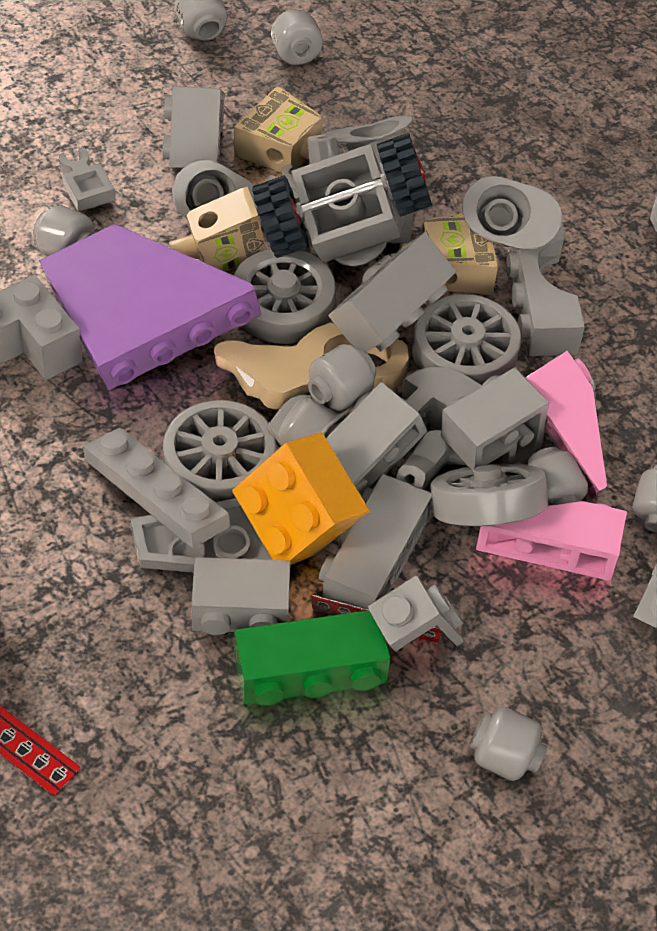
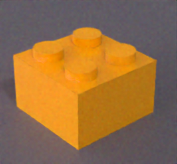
[232,432,370,565]

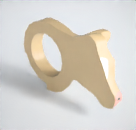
[214,322,409,409]

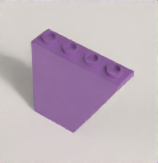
[39,224,261,391]

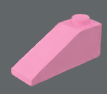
[525,351,607,499]
[476,501,627,581]

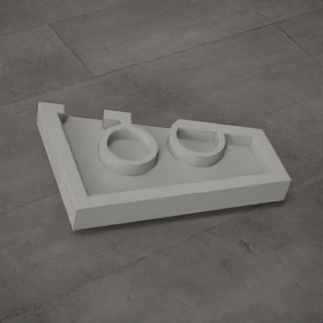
[130,498,272,573]

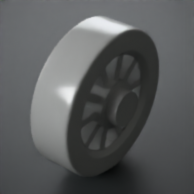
[233,249,336,344]
[412,294,521,385]
[163,400,276,502]
[431,463,548,526]

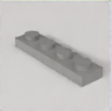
[83,428,230,548]

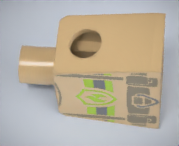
[234,86,323,172]
[169,186,266,275]
[399,213,498,295]

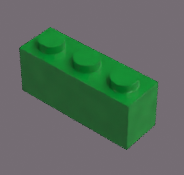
[234,610,390,705]

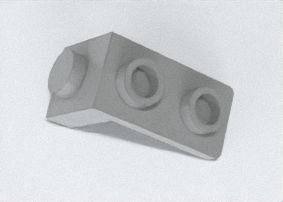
[367,575,465,651]

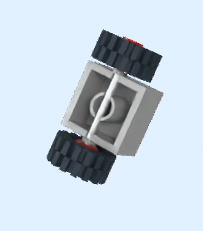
[252,133,432,262]

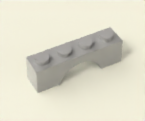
[502,220,585,356]

